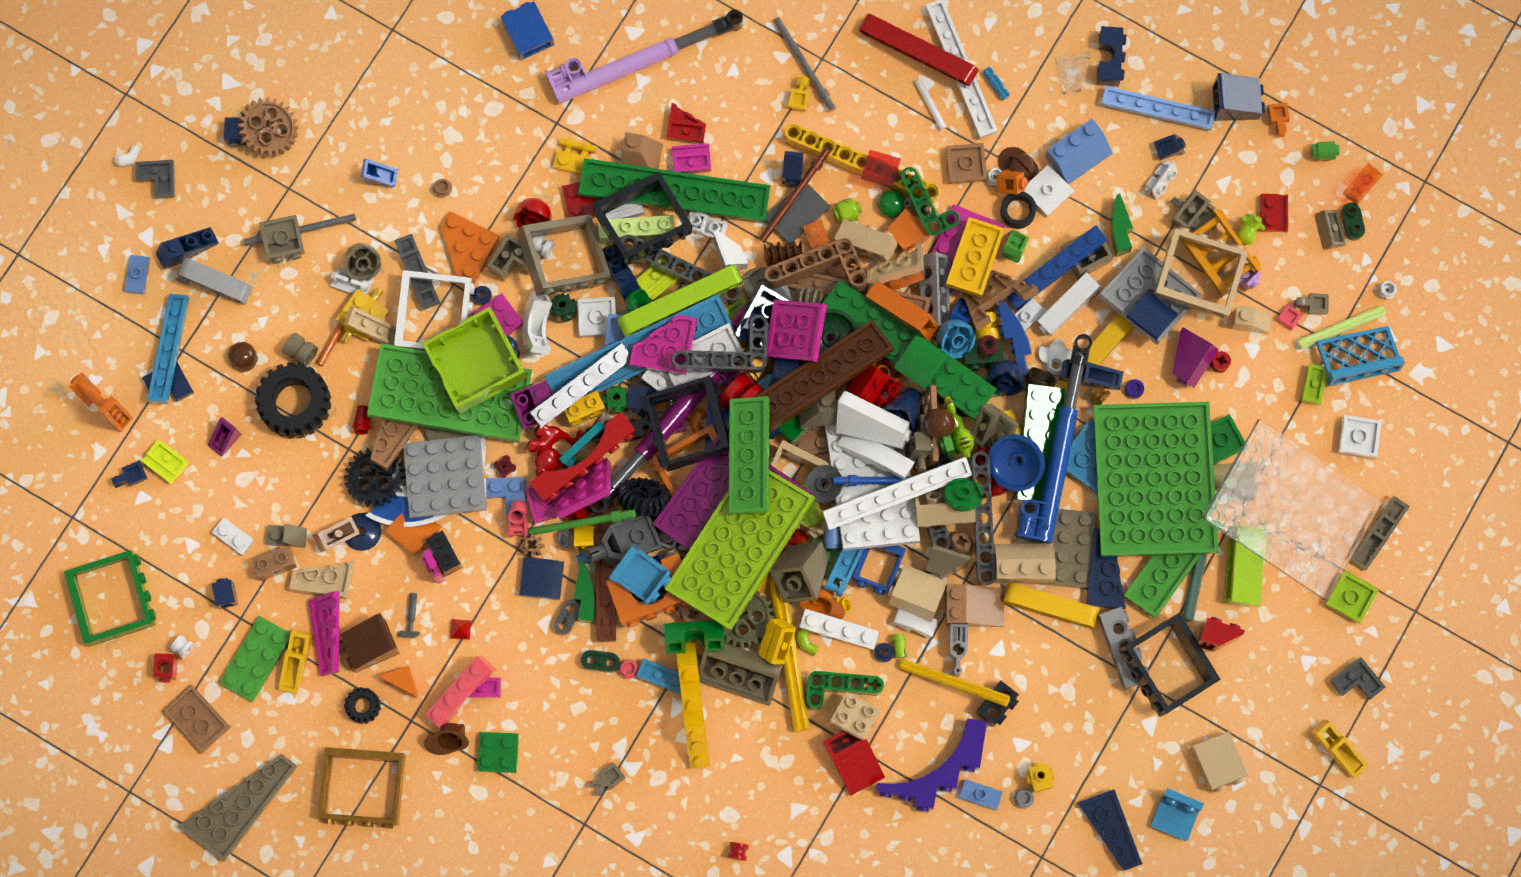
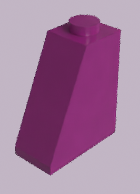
[1172,327,1219,388]

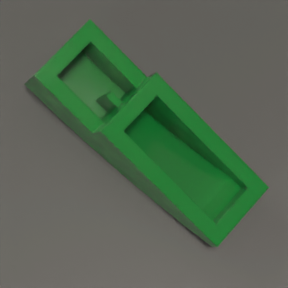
[1111,194,1133,257]
[573,561,595,624]

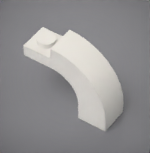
[522,291,552,355]

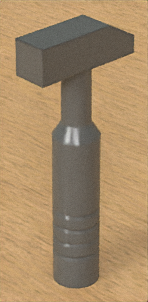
[400,593,420,638]

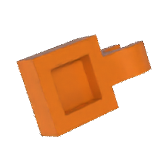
[1267,102,1290,138]

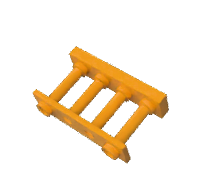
[1179,208,1261,298]

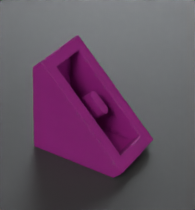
[208,417,242,457]

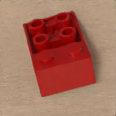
[823,730,885,796]

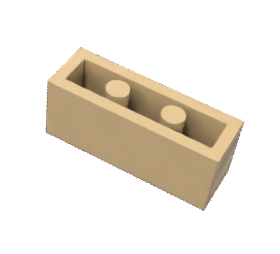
[834,219,898,262]

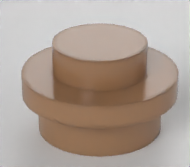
[433,179,452,197]

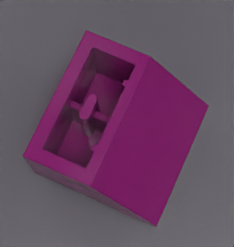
[510,378,560,430]

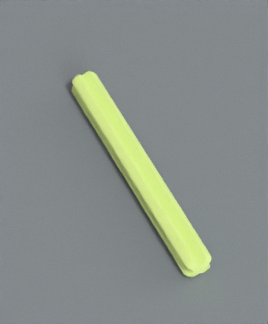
[1297,305,1386,349]

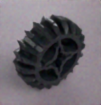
[617,477,670,517]

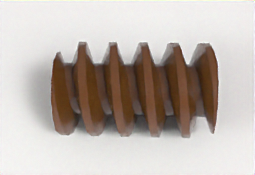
[764,240,803,267]

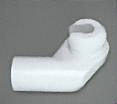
[114,145,141,167]

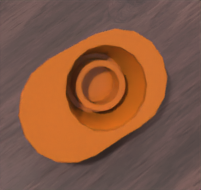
[800,588,845,620]

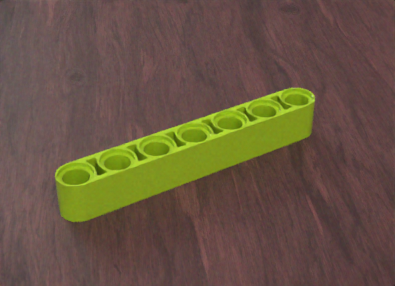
[617,265,743,338]

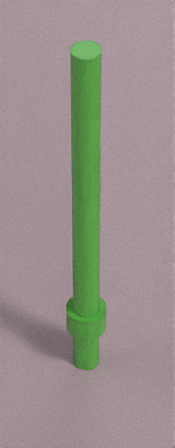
[528,510,636,536]

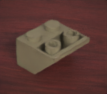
[1060,235,1114,279]

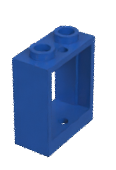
[852,545,906,596]

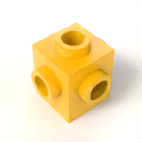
[1025,762,1055,793]

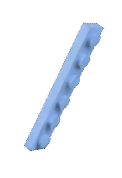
[1101,86,1216,131]

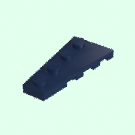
[1086,528,1126,610]
[1078,789,1143,871]

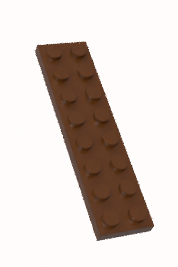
[755,320,894,433]

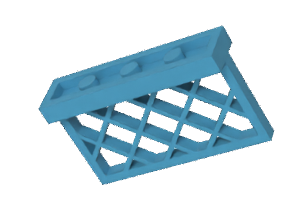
[1316,326,1405,386]

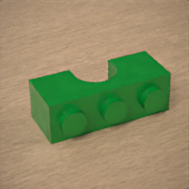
[664,620,725,654]

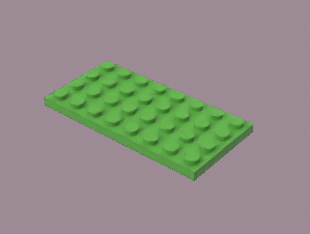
[367,343,532,443]

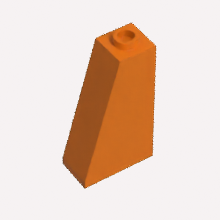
[866,281,939,342]

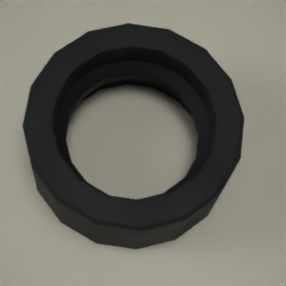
[1000,192,1037,229]

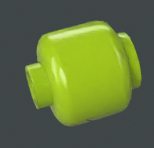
[832,198,862,223]

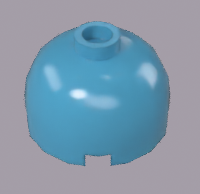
[936,319,976,359]

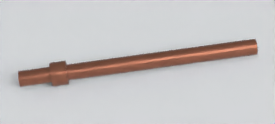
[759,148,831,243]

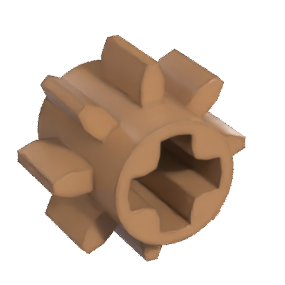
[520,534,545,558]

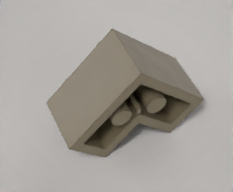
[487,234,541,281]

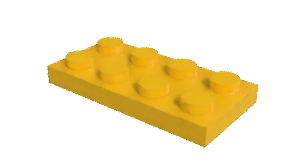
[945,217,1005,298]

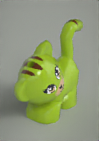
[944,396,974,459]

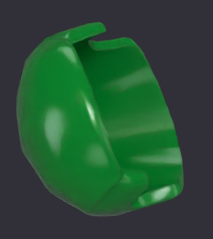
[877,189,906,218]
[625,288,651,313]

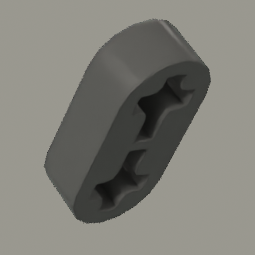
[554,600,580,636]

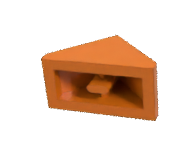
[380,666,419,698]

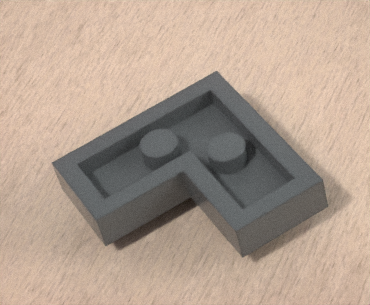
[136,159,175,199]
[1330,657,1386,700]

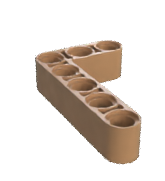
[765,238,868,293]

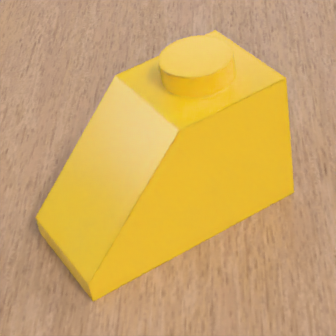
[574,525,595,553]

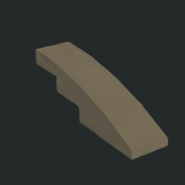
[1350,495,1410,570]

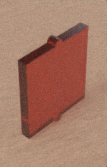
[861,150,901,188]

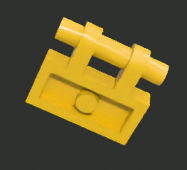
[553,138,597,175]

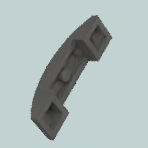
[394,233,441,310]

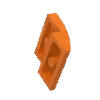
[386,513,442,556]

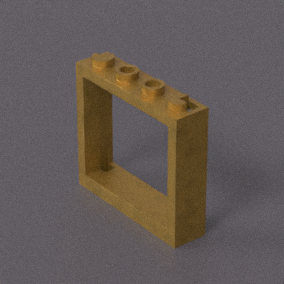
[317,747,406,829]

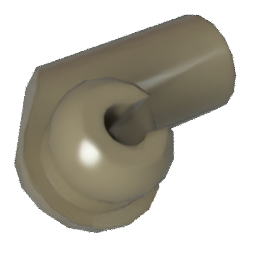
[904,198,930,215]

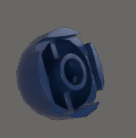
[986,360,1024,396]

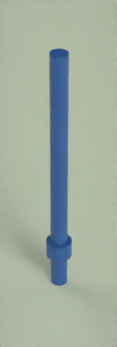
[832,475,910,486]

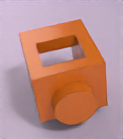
[997,169,1028,194]

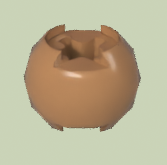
[950,531,974,554]

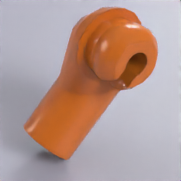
[689,409,707,434]

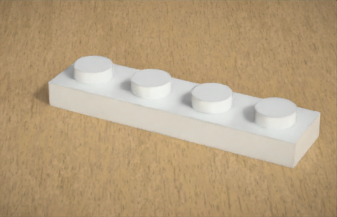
[799,609,879,651]

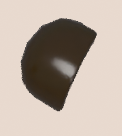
[1026,367,1056,387]

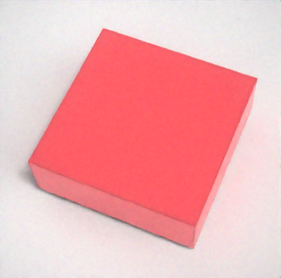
[1276,304,1303,331]

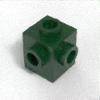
[550,294,578,323]

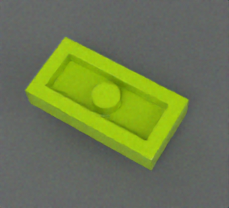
[1301,364,1327,406]

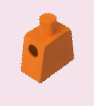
[886,208,930,253]

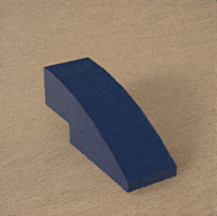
[1059,359,1124,390]

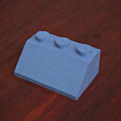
[1045,118,1113,185]

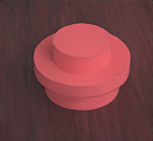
[619,659,639,679]

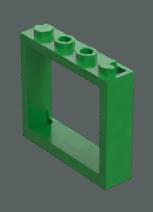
[64,550,157,647]

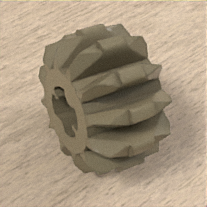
[794,287,826,304]

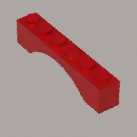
[530,412,636,502]

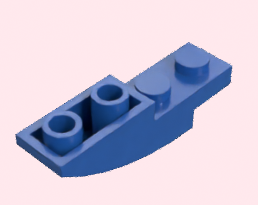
[996,301,1033,376]

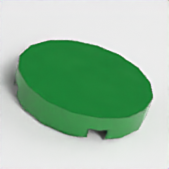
[944,478,983,512]

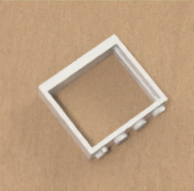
[394,270,475,351]

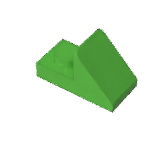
[1002,230,1030,263]

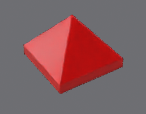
[450,619,471,640]

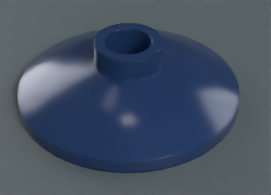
[345,513,382,551]

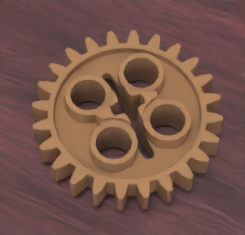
[237,97,299,158]

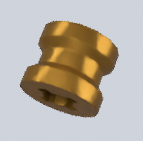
[1087,387,1111,405]

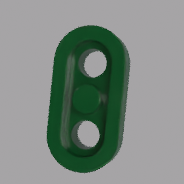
[1341,203,1365,241]
[581,650,620,673]

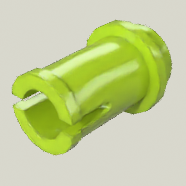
[891,633,907,658]

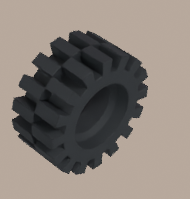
[344,687,381,724]

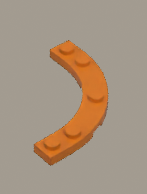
[803,219,925,290]

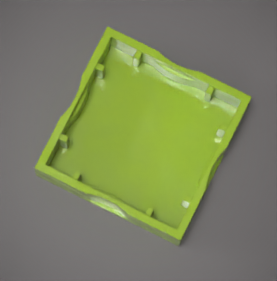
[422,307,528,414]

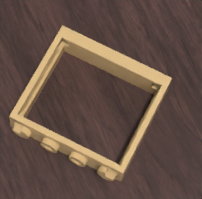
[1153,227,1248,319]
[770,440,836,539]

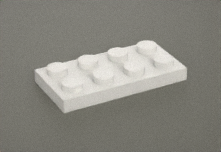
[668,323,743,386]

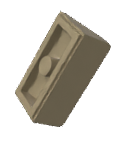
[1314,210,1346,250]

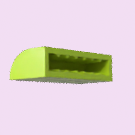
[1224,525,1265,607]

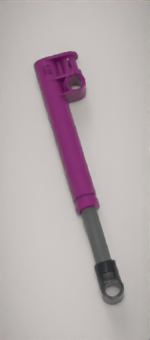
[588,362,749,515]

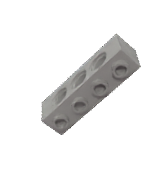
[919,252,950,327]
[1098,607,1149,690]

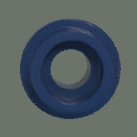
[473,286,492,305]
[874,643,894,662]

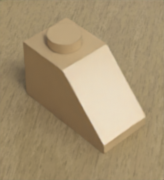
[1232,305,1272,334]

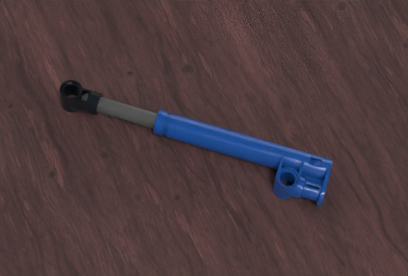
[1014,334,1092,543]

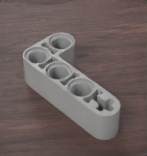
[175,258,253,305]

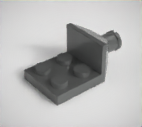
[586,515,663,568]

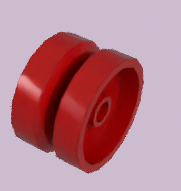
[719,373,765,411]

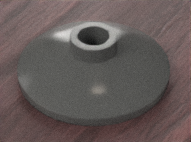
[805,465,843,503]

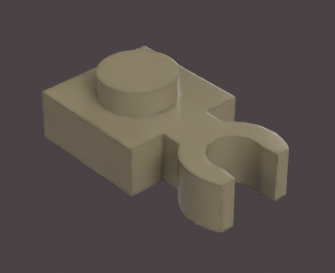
[590,762,626,796]

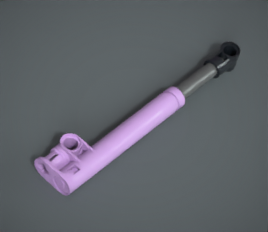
[544,9,743,104]

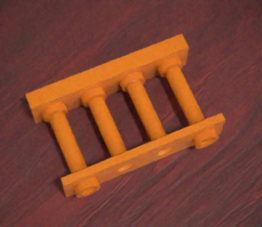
[69,372,133,432]

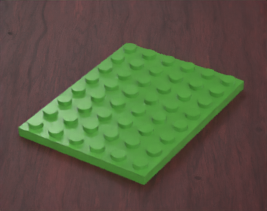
[1093,401,1219,557]

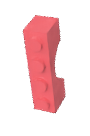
[425,656,496,728]

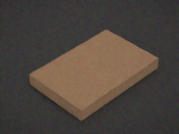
[162,684,231,754]

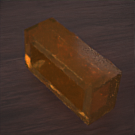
[1343,163,1383,205]

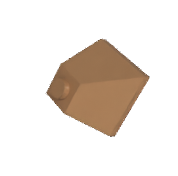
[621,132,663,169]

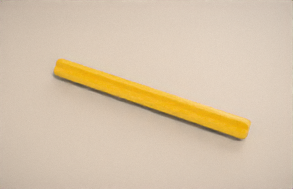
[899,659,1010,706]

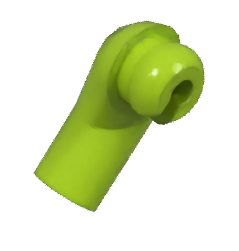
[796,629,819,656]

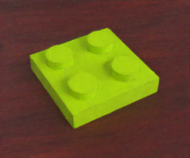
[1325,571,1379,624]

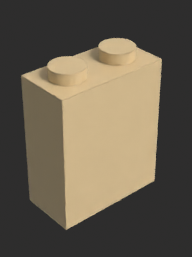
[887,564,947,622]
[1191,731,1248,793]

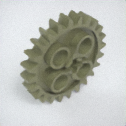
[723,591,775,649]

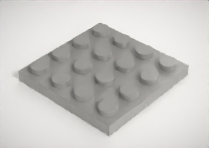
[1098,247,1202,345]
[403,435,487,519]

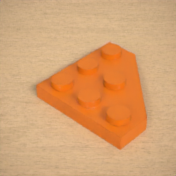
[441,211,500,283]

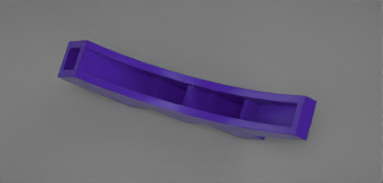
[876,719,987,813]

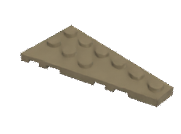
[177,754,298,862]

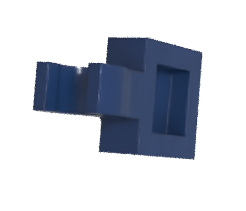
[111,460,148,488]

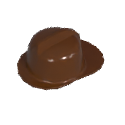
[998,147,1039,183]
[424,723,469,755]

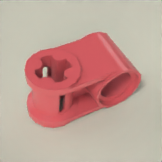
[508,500,529,538]

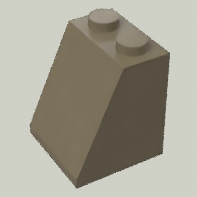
[770,541,829,603]

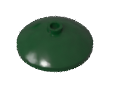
[819,309,858,354]

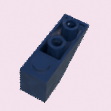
[155,227,219,269]
[602,245,640,301]

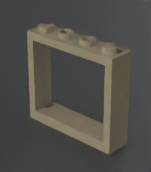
[516,214,611,296]

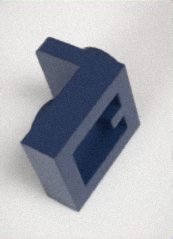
[1154,134,1186,160]

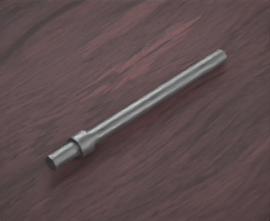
[773,17,836,112]
[244,213,356,246]

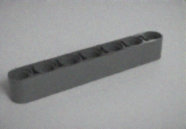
[621,234,740,305]
[970,451,996,585]

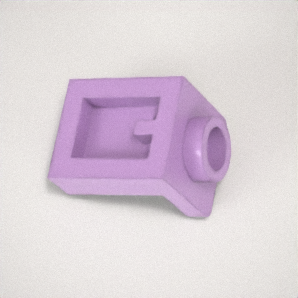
[1229,263,1261,291]

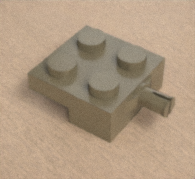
[1170,190,1219,236]
[971,403,1019,449]
[904,415,933,472]

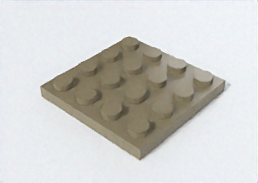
[1015,505,1096,589]

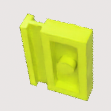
[636,258,678,302]
[141,439,189,485]

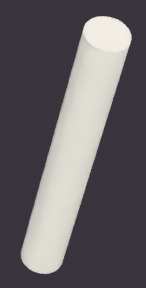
[915,79,947,131]

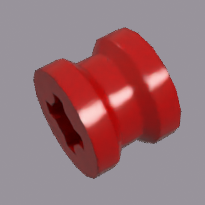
[1210,351,1231,373]
[727,842,749,861]

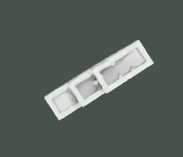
[836,434,915,480]

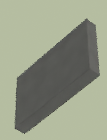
[766,184,831,245]

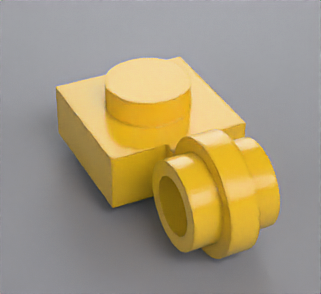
[788,75,810,111]

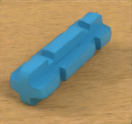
[983,67,1010,100]

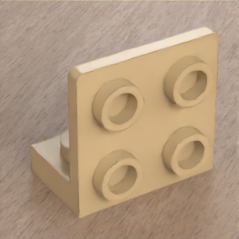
[830,692,881,741]

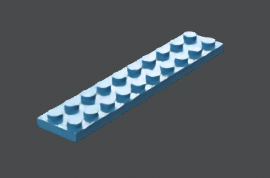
[545,293,734,397]

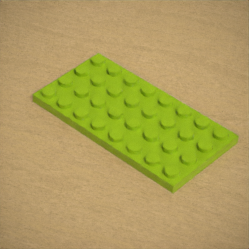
[665,470,815,630]

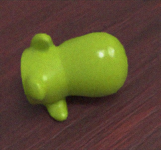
[1236,214,1265,246]

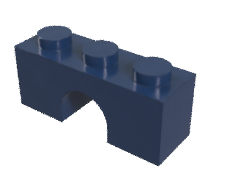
[1096,26,1127,87]

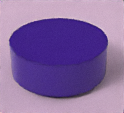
[1125,379,1144,399]

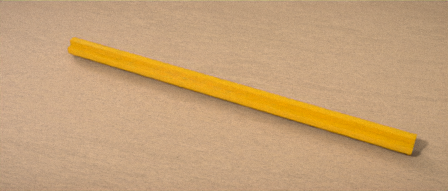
[769,553,810,733]

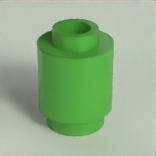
[1311,141,1340,161]

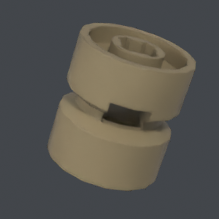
[282,332,318,367]

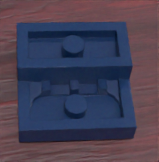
[1126,291,1178,340]
[518,557,564,600]

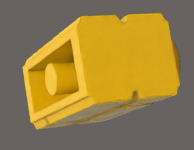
[758,619,796,664]

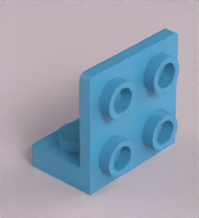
[1151,788,1204,842]

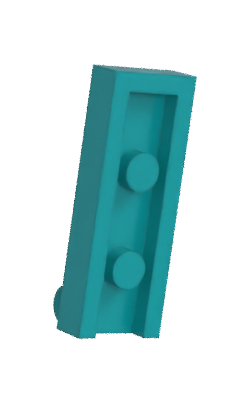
[559,422,605,467]

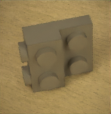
[259,215,305,264]

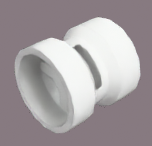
[533,236,555,259]

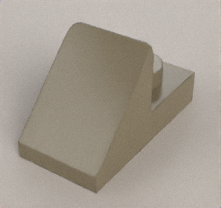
[266,524,307,548]

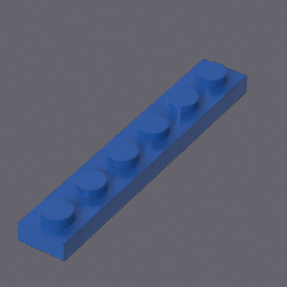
[1007,225,1108,310]

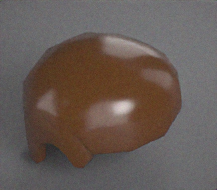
[227,341,258,373]
[924,408,955,438]

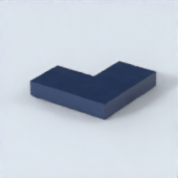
[142,362,194,402]

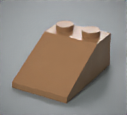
[945,584,1004,627]

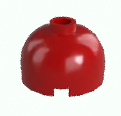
[513,198,552,228]

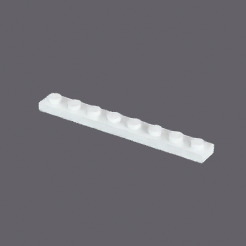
[925,0,998,139]
[821,457,972,530]

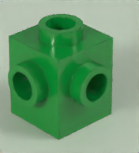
[603,386,628,414]

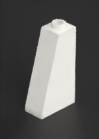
[1038,272,1103,335]
[836,391,912,449]

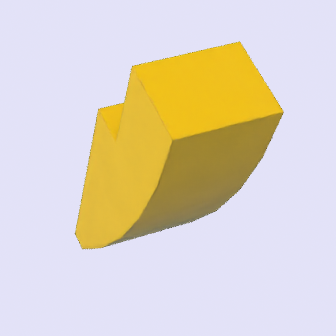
[278,629,313,694]
[1310,719,1369,779]

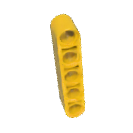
[1003,583,1100,629]

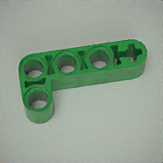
[901,167,961,236]
[806,671,884,710]

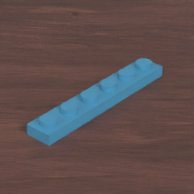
[147,294,190,404]

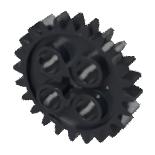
[343,447,406,508]

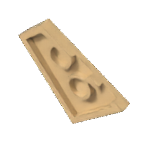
[867,243,924,287]
[289,561,355,599]

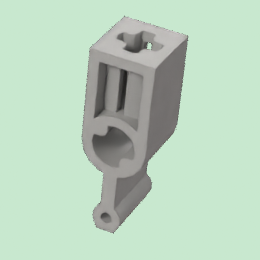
[949,624,968,677]

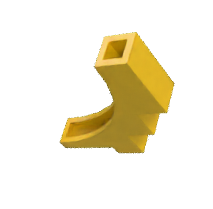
[677,640,710,769]

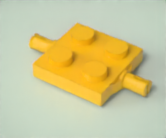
[335,287,388,344]

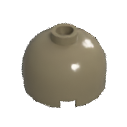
[342,243,381,282]

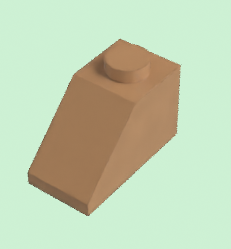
[312,516,360,552]

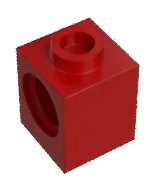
[153,653,178,683]

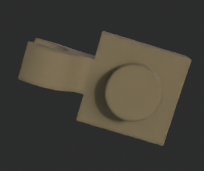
[1294,293,1329,315]

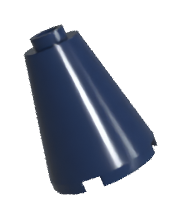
[882,387,922,432]

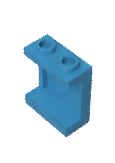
[609,544,671,605]

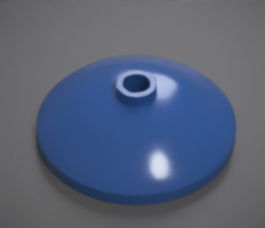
[988,434,1045,491]

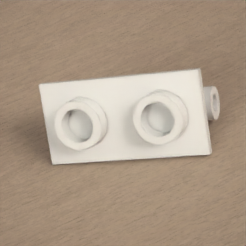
[1144,160,1178,200]
[330,269,372,295]

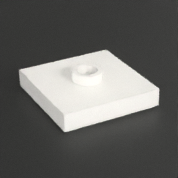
[1023,164,1074,217]
[577,297,616,338]
[1338,415,1382,459]

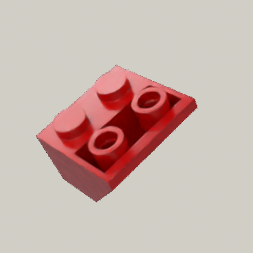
[846,365,903,408]
[1197,617,1245,652]

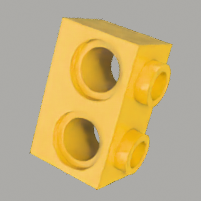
[564,391,606,428]

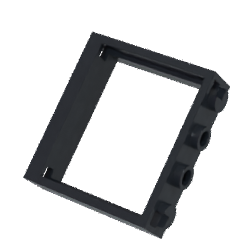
[592,171,692,267]
[644,375,729,472]
[1118,612,1221,717]

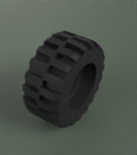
[255,362,331,439]

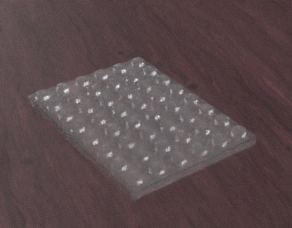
[1202,419,1382,601]

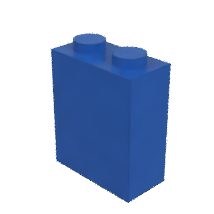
[501,1,555,60]

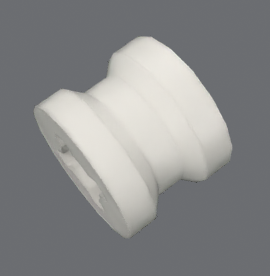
[170,635,195,659]

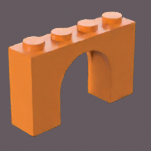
[606,553,689,628]

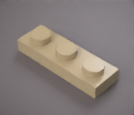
[344,307,396,346]

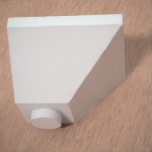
[713,230,750,272]

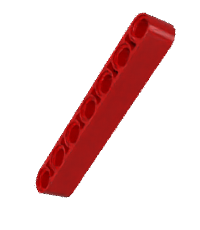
[858,13,979,86]

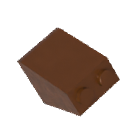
[339,613,400,673]

